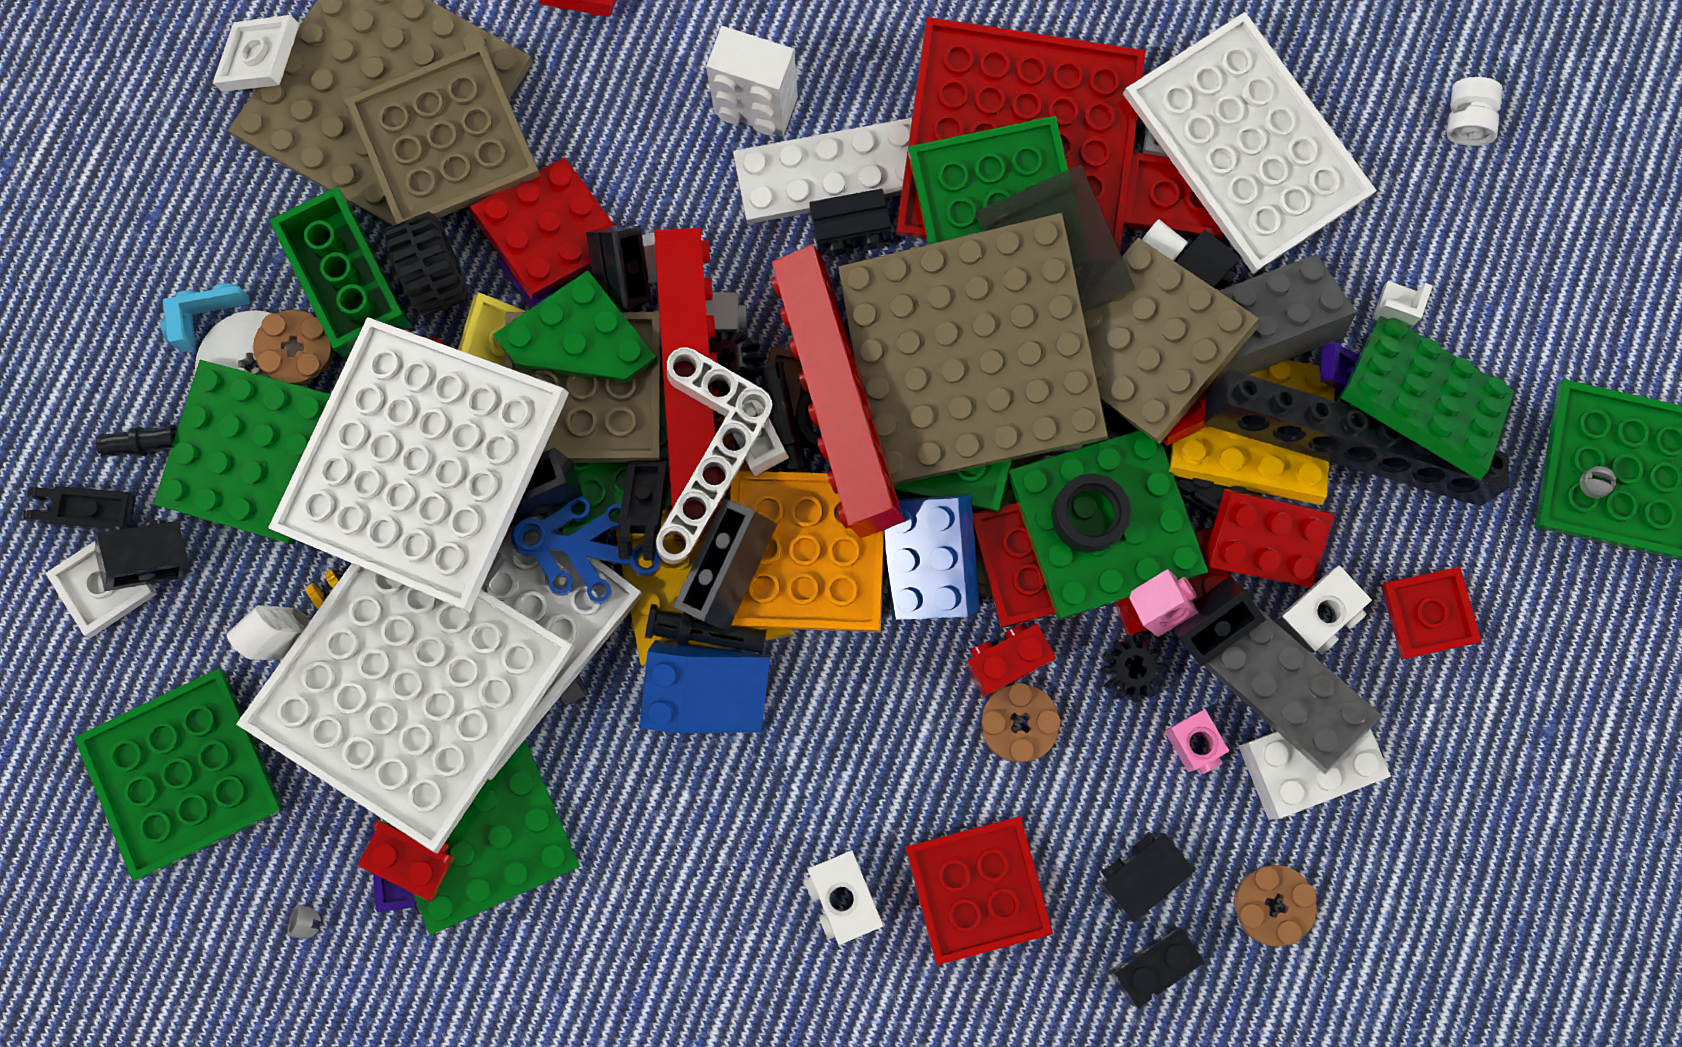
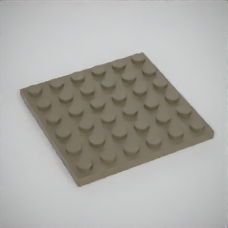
[228,0,533,226]
[838,213,1109,485]

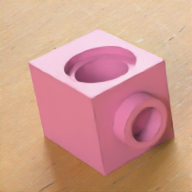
[1129,569,1199,637]
[1165,709,1229,774]

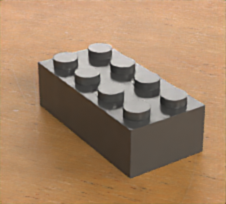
[1215,254,1357,381]

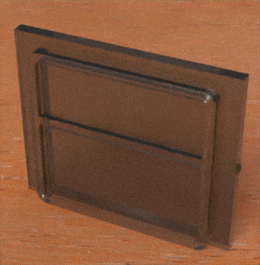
[975,164,1135,313]

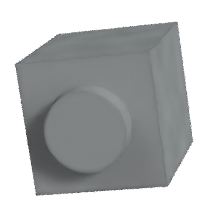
[706,292,747,340]

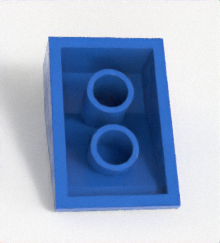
[639,640,771,733]

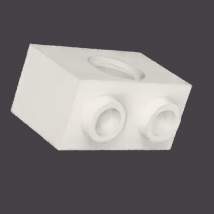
[1274,565,1372,654]
[804,850,883,945]

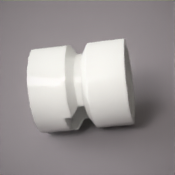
[1447,77,1503,146]

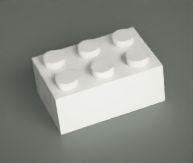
[706,26,798,136]
[1239,729,1391,820]

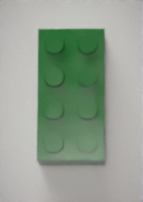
[269,186,413,361]

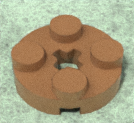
[253,310,334,386]
[981,683,1061,763]
[1233,865,1317,947]

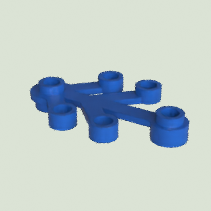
[511,496,662,604]

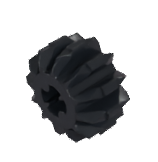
[709,331,767,395]
[1099,635,1167,703]

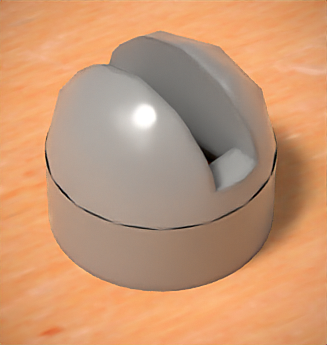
[1580,466,1616,499]
[288,904,321,939]

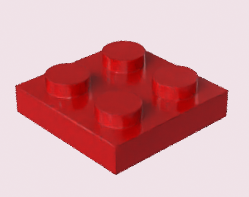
[1381,567,1482,660]

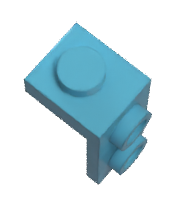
[161,283,250,352]

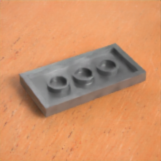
[1203,608,1382,774]

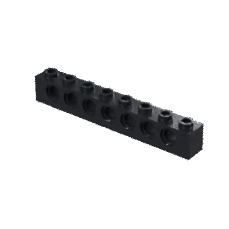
[1204,369,1509,506]

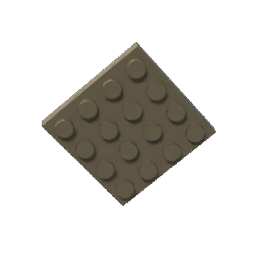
[345,43,541,224]
[1081,238,1261,444]
[504,312,660,463]

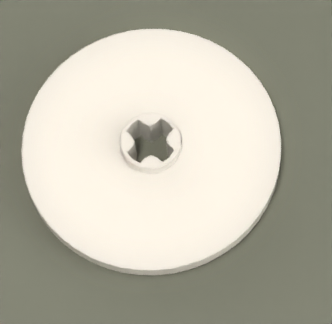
[195,310,304,387]

